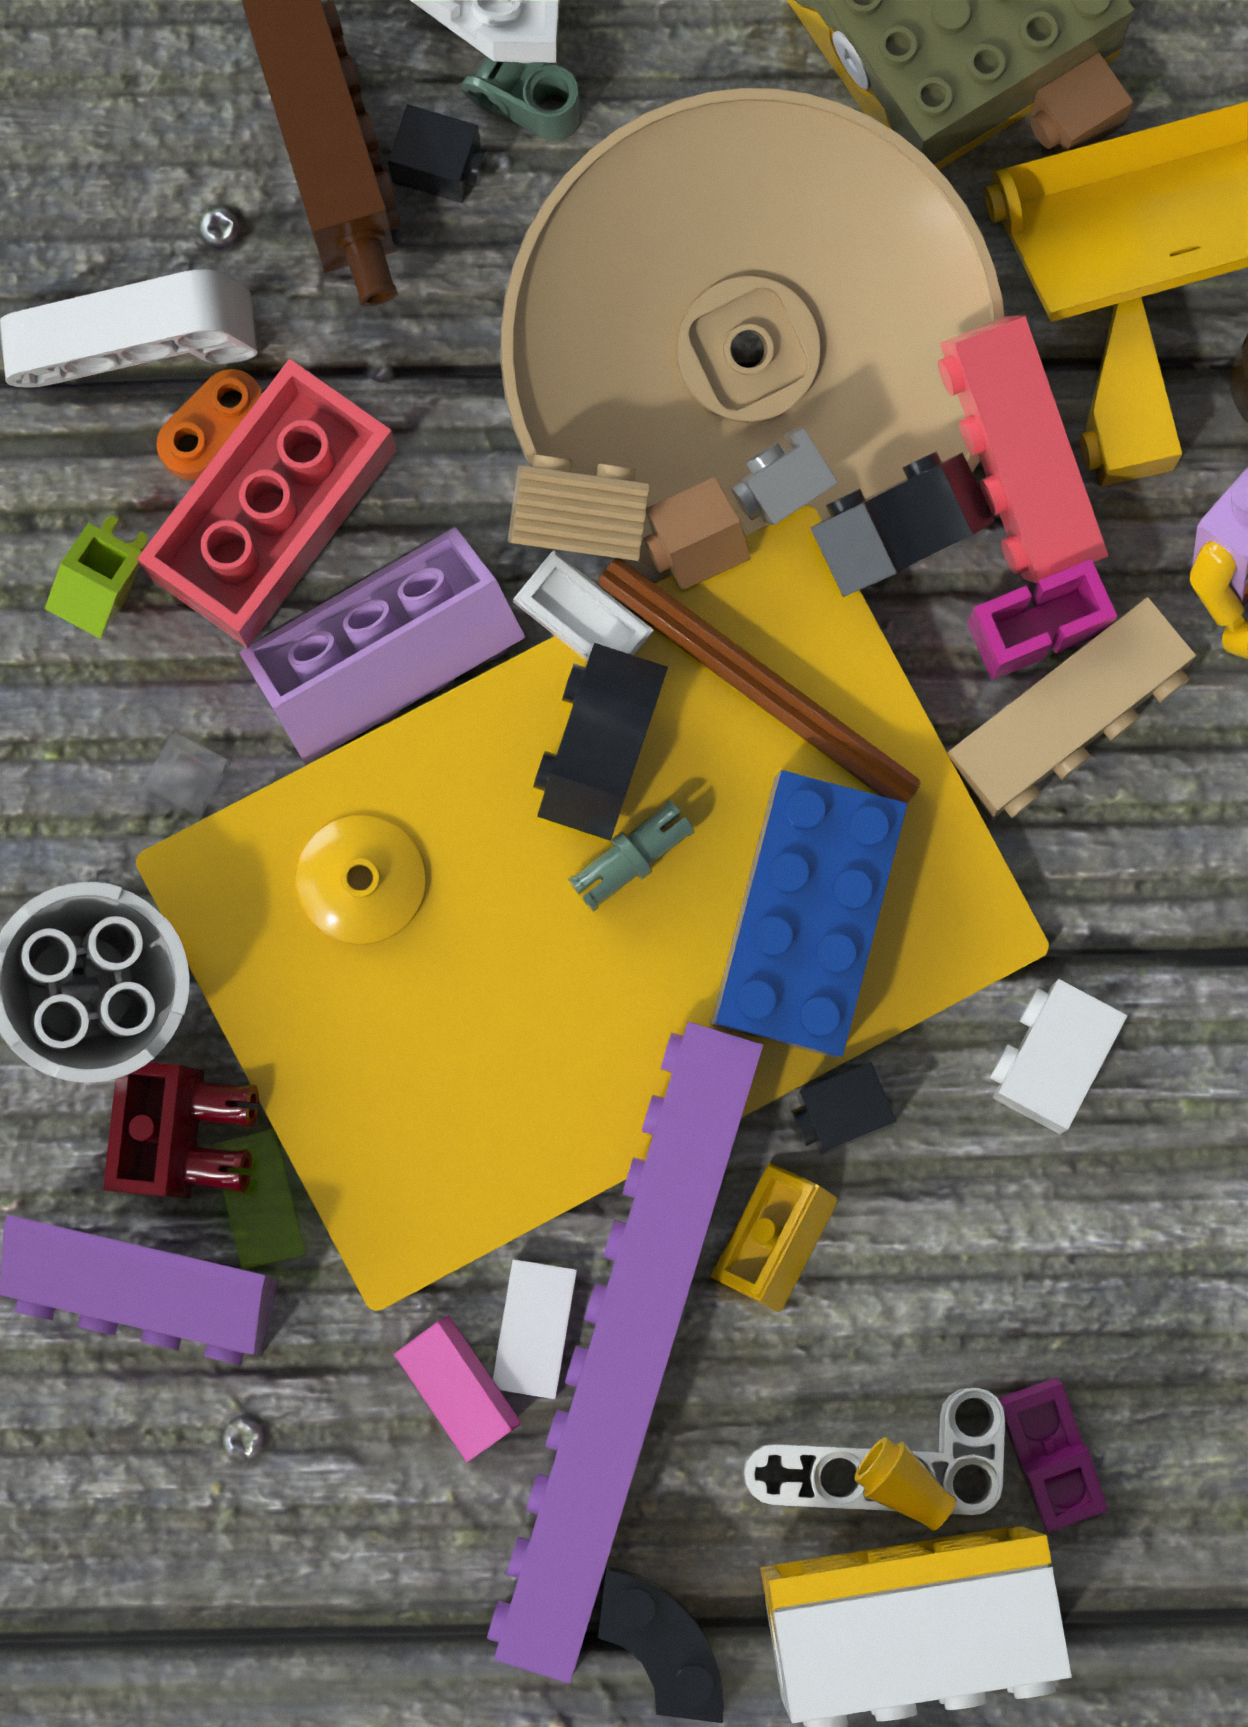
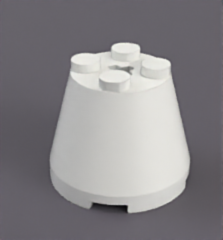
[0,882,190,1083]

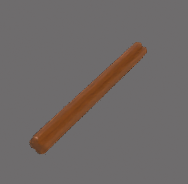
[598,558,921,803]

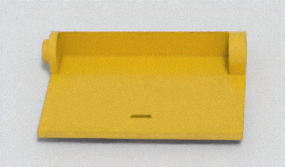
[984,101,1248,322]

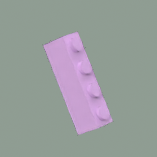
[239,527,526,765]

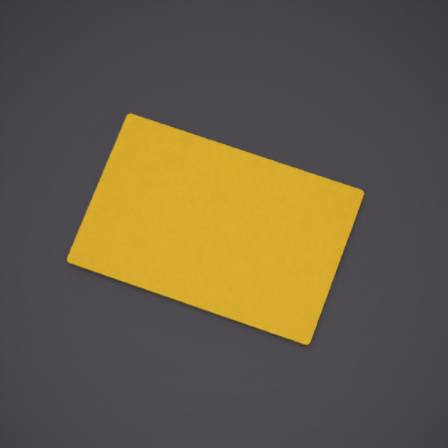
[136,506,1049,1311]

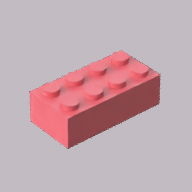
[137,358,397,648]

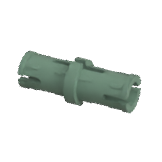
[568,800,695,912]

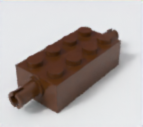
[242,0,402,307]

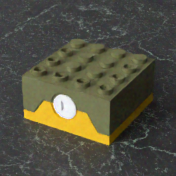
[787,0,1134,170]

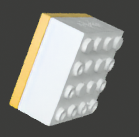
[760,1525,1072,1727]

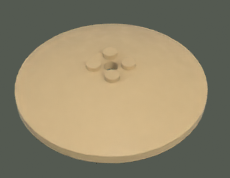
[501,88,1005,582]

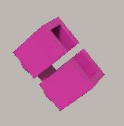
[967,558,1117,681]

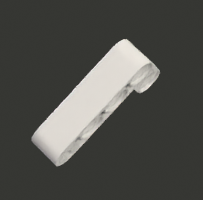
[0,269,258,388]
[743,1388,1005,1515]

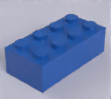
[710,770,908,1058]

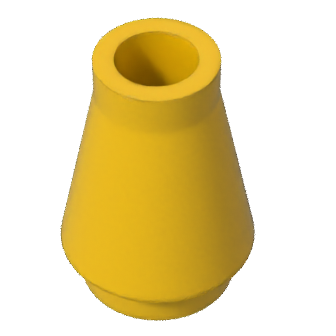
[854,1437,957,1531]

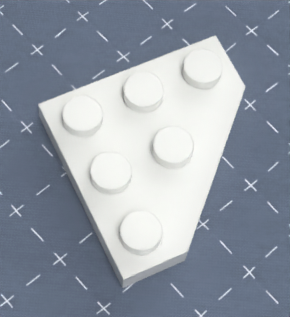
[410,0,560,63]

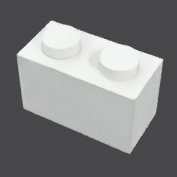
[990,979,1128,1135]

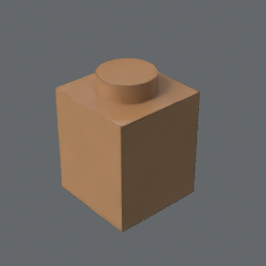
[1030,52,1134,153]
[643,477,751,591]

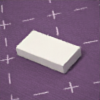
[513,550,654,662]
[493,1259,577,1399]

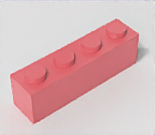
[938,316,1109,583]

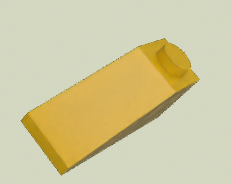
[1080,297,1182,487]

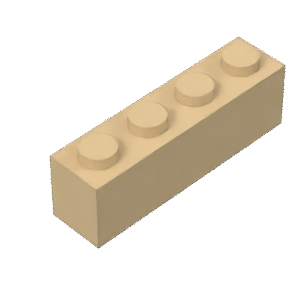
[947,597,1196,821]

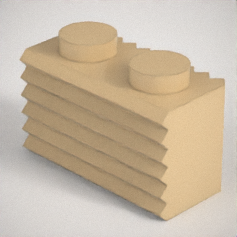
[507,454,649,561]

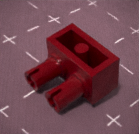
[103,1062,259,1199]

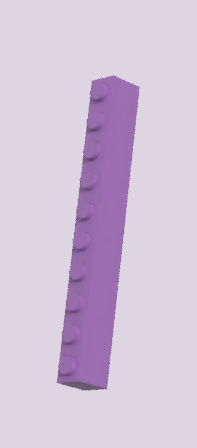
[487,1022,763,1684]

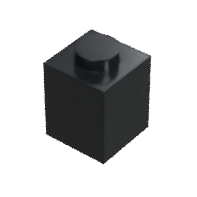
[388,104,488,203]
[791,1061,897,1156]

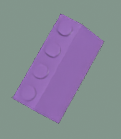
[0,1215,280,1365]

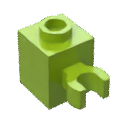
[44,515,148,639]

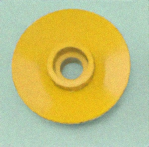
[296,815,426,944]

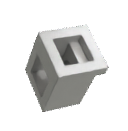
[731,428,838,525]

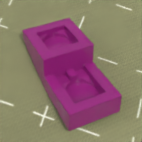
[998,1377,1109,1533]

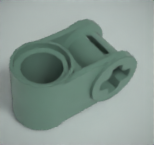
[460,56,582,141]

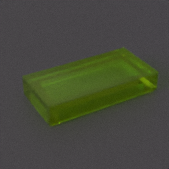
[212,1129,307,1271]

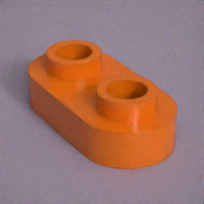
[156,369,262,480]

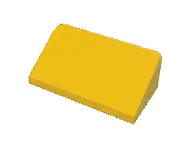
[710,1162,837,1312]

